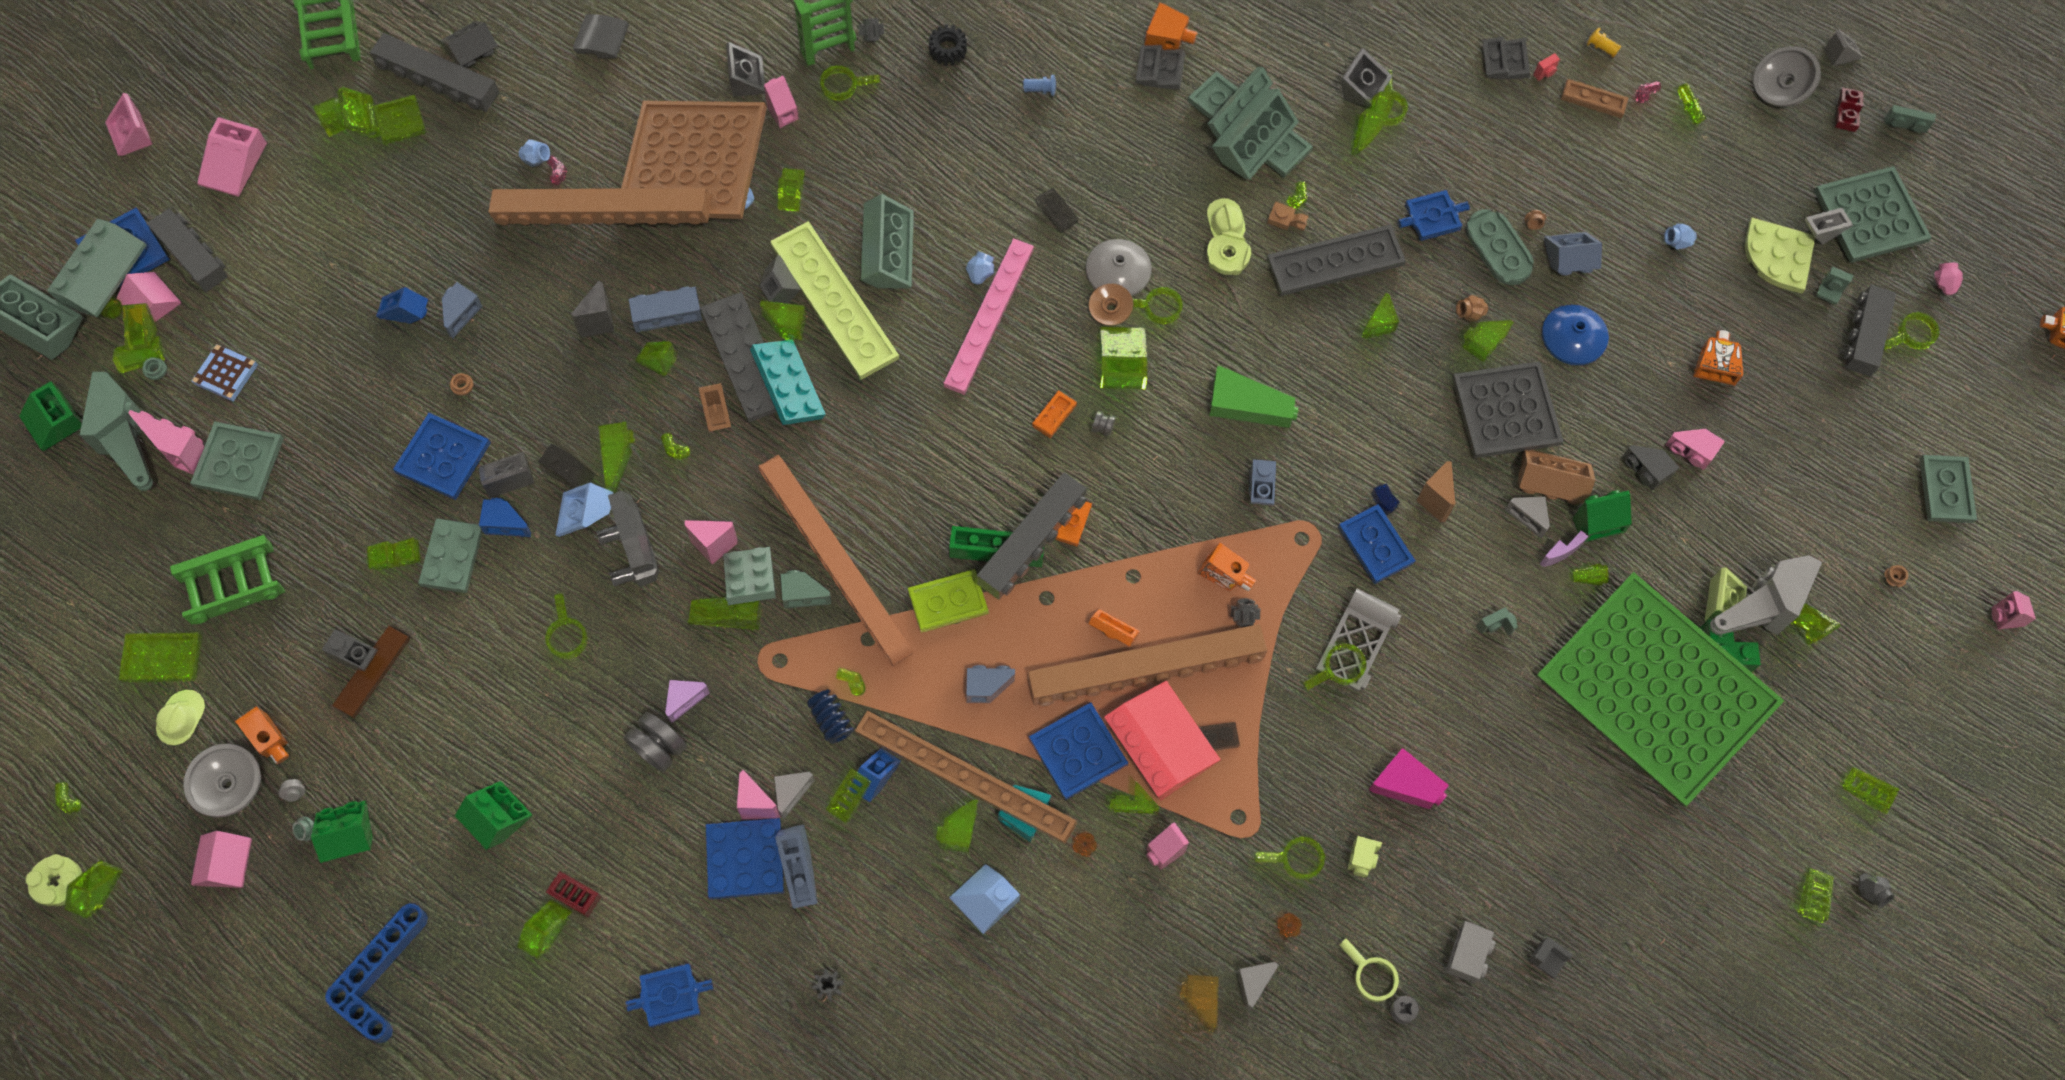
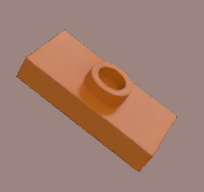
[1032,390,1077,439]
[1056,502,1092,547]
[1088,609,1140,646]

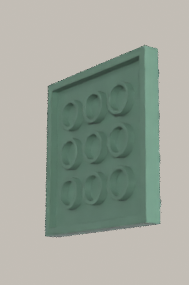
[1814,166,1932,263]

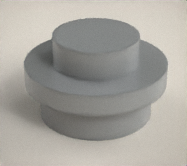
[279,779,305,801]

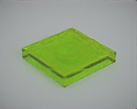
[373,94,426,145]

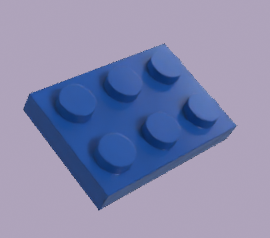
[1338,504,1415,584]

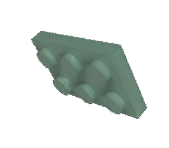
[1919,455,1977,523]
[418,519,483,593]
[723,547,776,605]

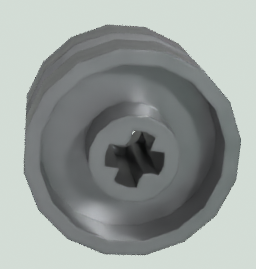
[623,712,687,773]

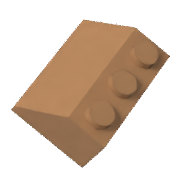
[1518,450,1595,505]

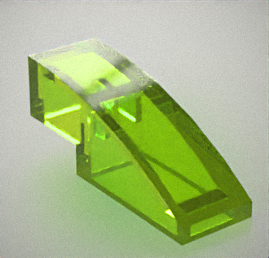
[1351,91,1396,156]

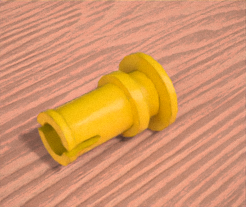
[1587,27,1621,58]

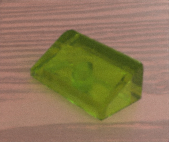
[113,336,165,373]

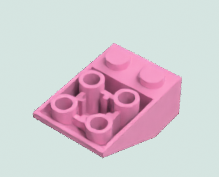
[197,117,267,197]
[128,410,205,475]

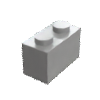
[1446,921,1495,983]

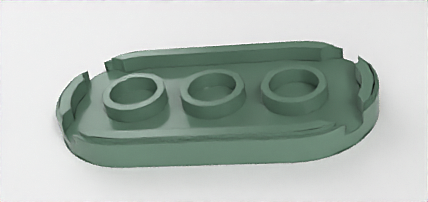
[1466,209,1534,285]

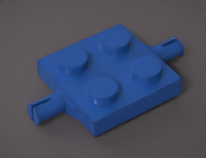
[1398,190,1470,241]
[626,964,714,1028]

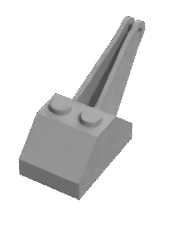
[1710,555,1822,635]

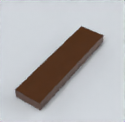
[332,626,410,719]

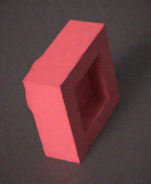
[1533,53,1560,81]

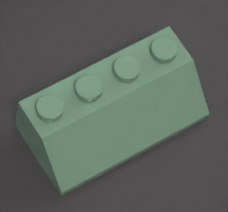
[1212,89,1299,180]
[861,194,914,289]
[47,218,147,317]
[0,275,82,360]

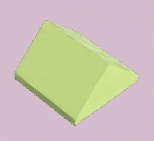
[1705,567,1747,622]

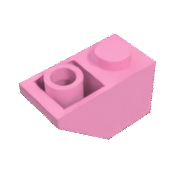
[764,76,799,128]
[1665,429,1725,470]
[1991,591,2036,629]

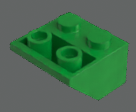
[19,381,82,451]
[1572,490,1632,543]
[454,781,533,850]
[311,800,373,863]

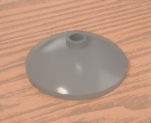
[1754,46,1821,107]
[1086,239,1152,297]
[184,744,261,817]

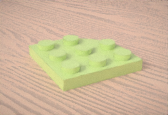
[1745,218,1815,294]

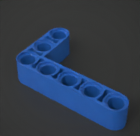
[325,904,428,1043]

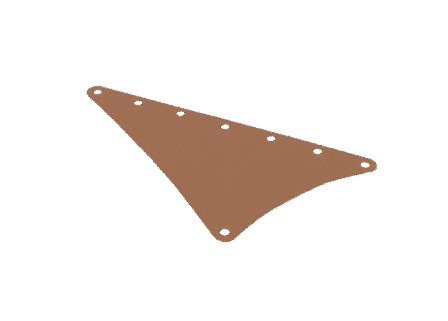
[758,520,1322,838]

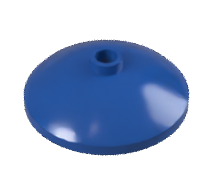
[1542,305,1609,365]

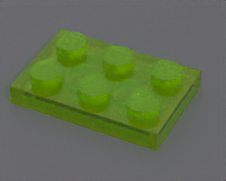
[119,633,202,682]

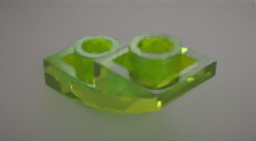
[367,537,420,570]

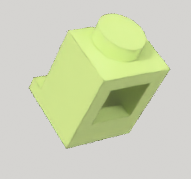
[1348,836,1382,877]

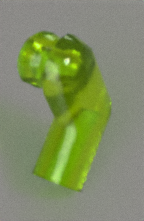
[1287,181,1308,209]
[661,433,690,459]
[836,667,866,696]
[55,782,81,814]

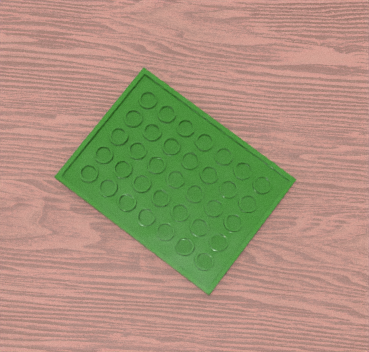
[1537,572,1784,807]

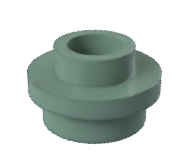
[143,358,167,380]
[292,816,314,841]

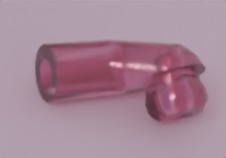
[1635,81,1661,103]
[546,155,567,185]

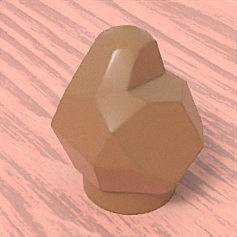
[1456,295,1488,322]

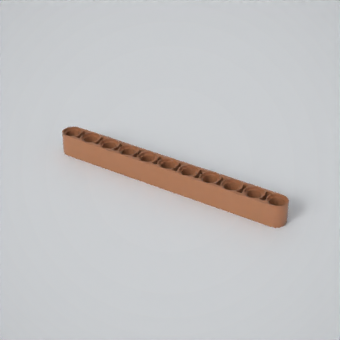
[758,455,913,666]

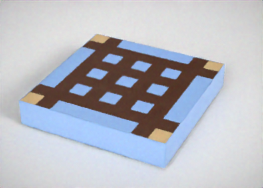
[192,344,258,402]

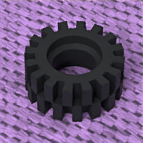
[929,24,967,66]

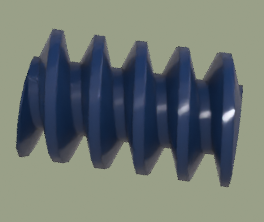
[807,689,855,744]

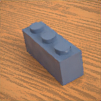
[629,287,702,332]

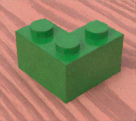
[1700,619,1761,672]

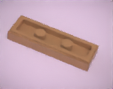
[1561,79,1628,119]

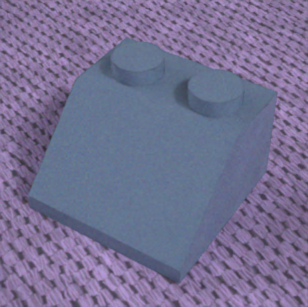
[1544,232,1602,275]

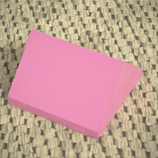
[105,93,152,156]
[116,272,181,330]
[685,520,738,564]
[737,770,780,820]
[191,831,252,888]

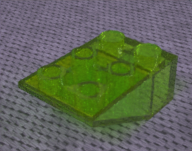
[1100,327,1147,389]

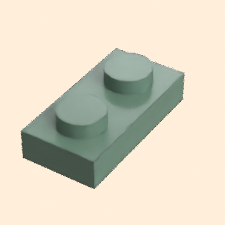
[1884,105,1936,133]

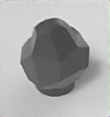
[1858,873,1895,908]

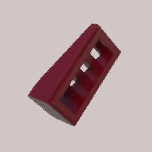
[546,871,602,918]

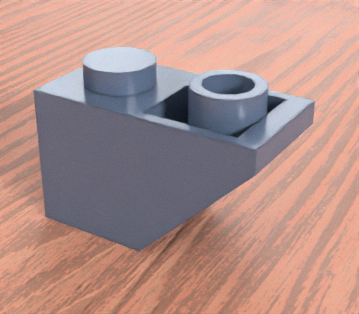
[1249,459,1276,506]
[966,665,1015,703]

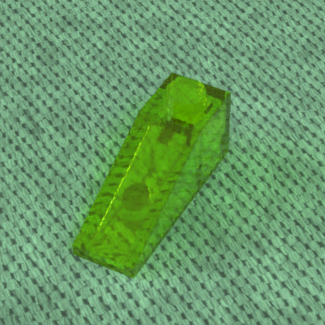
[598,422,635,493]
[688,597,762,630]

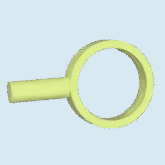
[1339,938,1399,1002]

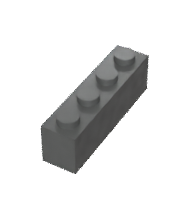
[147,208,228,293]
[1844,285,1896,377]

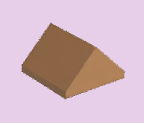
[1416,461,1455,522]

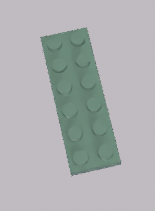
[1188,71,1313,177]

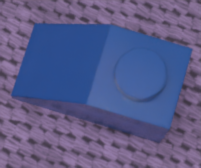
[376,287,428,324]
[479,498,531,537]
[850,748,901,802]

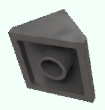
[726,42,765,97]
[1341,48,1392,108]
[571,281,614,337]
[479,451,534,498]

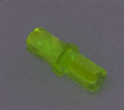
[1677,83,1707,125]

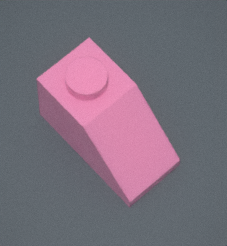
[1146,822,1189,870]

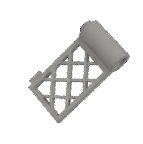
[1316,588,1402,691]

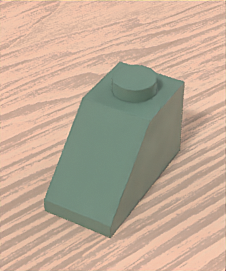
[781,570,832,609]

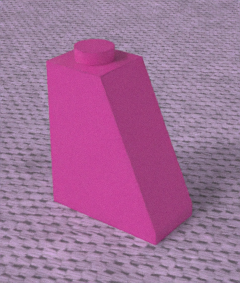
[1369,748,1449,809]

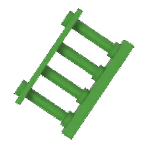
[293,0,361,69]
[793,0,856,66]
[170,535,285,625]

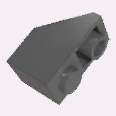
[760,255,801,304]
[1622,445,1679,491]
[322,629,378,671]

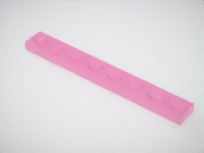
[944,238,1034,395]

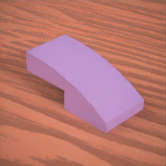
[1540,531,1588,567]

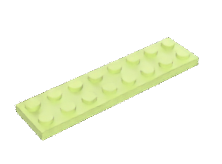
[770,221,899,380]

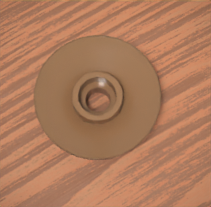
[1089,283,1133,326]

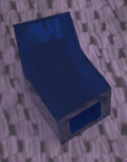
[1371,483,1400,516]

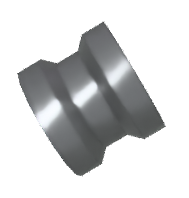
[1091,410,1116,437]
[1390,996,1419,1024]

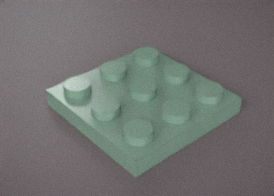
[190,421,284,500]

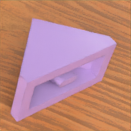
[665,680,709,723]

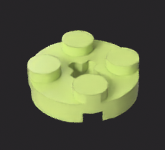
[1207,231,1251,275]
[26,854,83,907]

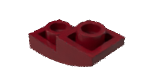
[1835,87,1863,132]

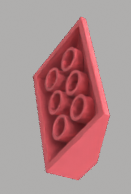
[1104,681,1221,801]

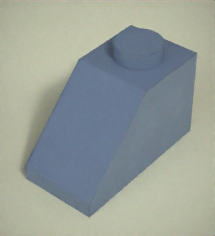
[442,282,482,338]

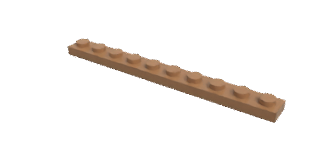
[855,710,1077,844]

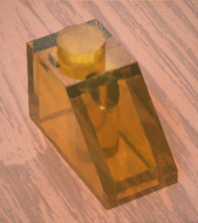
[1181,975,1218,1032]

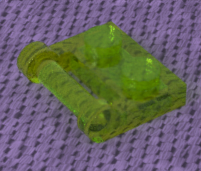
[337,87,381,138]

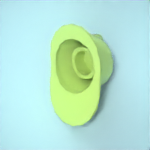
[1207,198,1245,237]
[156,690,205,745]

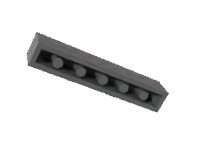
[370,33,499,112]
[977,472,1087,600]

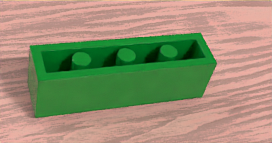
[949,526,1044,568]

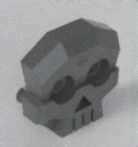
[596,491,659,587]

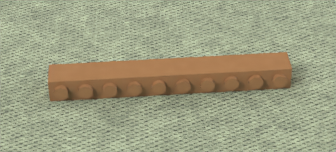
[488,188,711,225]
[1028,624,1267,706]

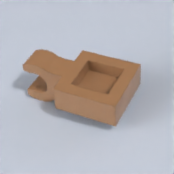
[1267,202,1309,231]

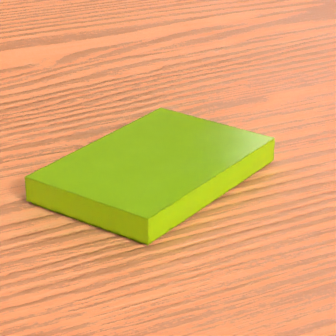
[908,569,989,633]

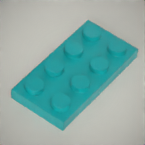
[750,339,825,425]

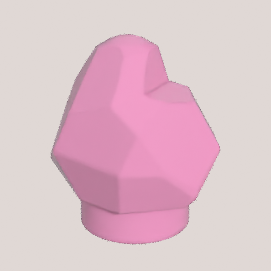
[1934,263,1963,295]

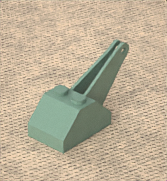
[80,372,153,491]

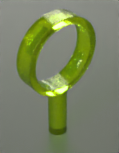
[820,65,880,101]
[1371,70,1408,125]
[1132,287,1183,324]
[1884,312,1940,350]
[545,594,588,659]
[1303,643,1366,691]
[1255,837,1325,880]

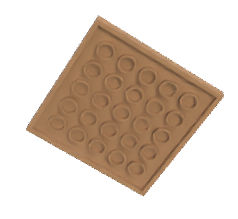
[621,101,767,219]

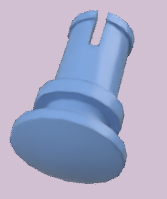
[1024,75,1056,96]

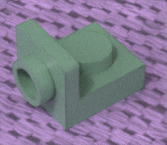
[1816,267,1854,305]
[1476,607,1518,636]

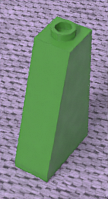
[1209,366,1298,428]

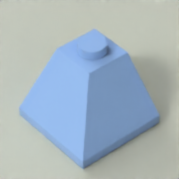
[556,483,613,537]
[949,864,1020,934]

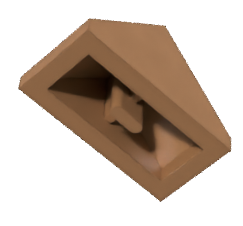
[699,383,731,432]

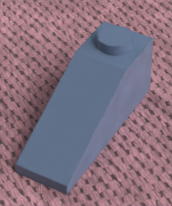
[775,825,818,909]

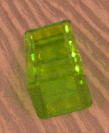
[1842,767,1900,814]
[826,768,871,823]
[1798,868,1834,923]

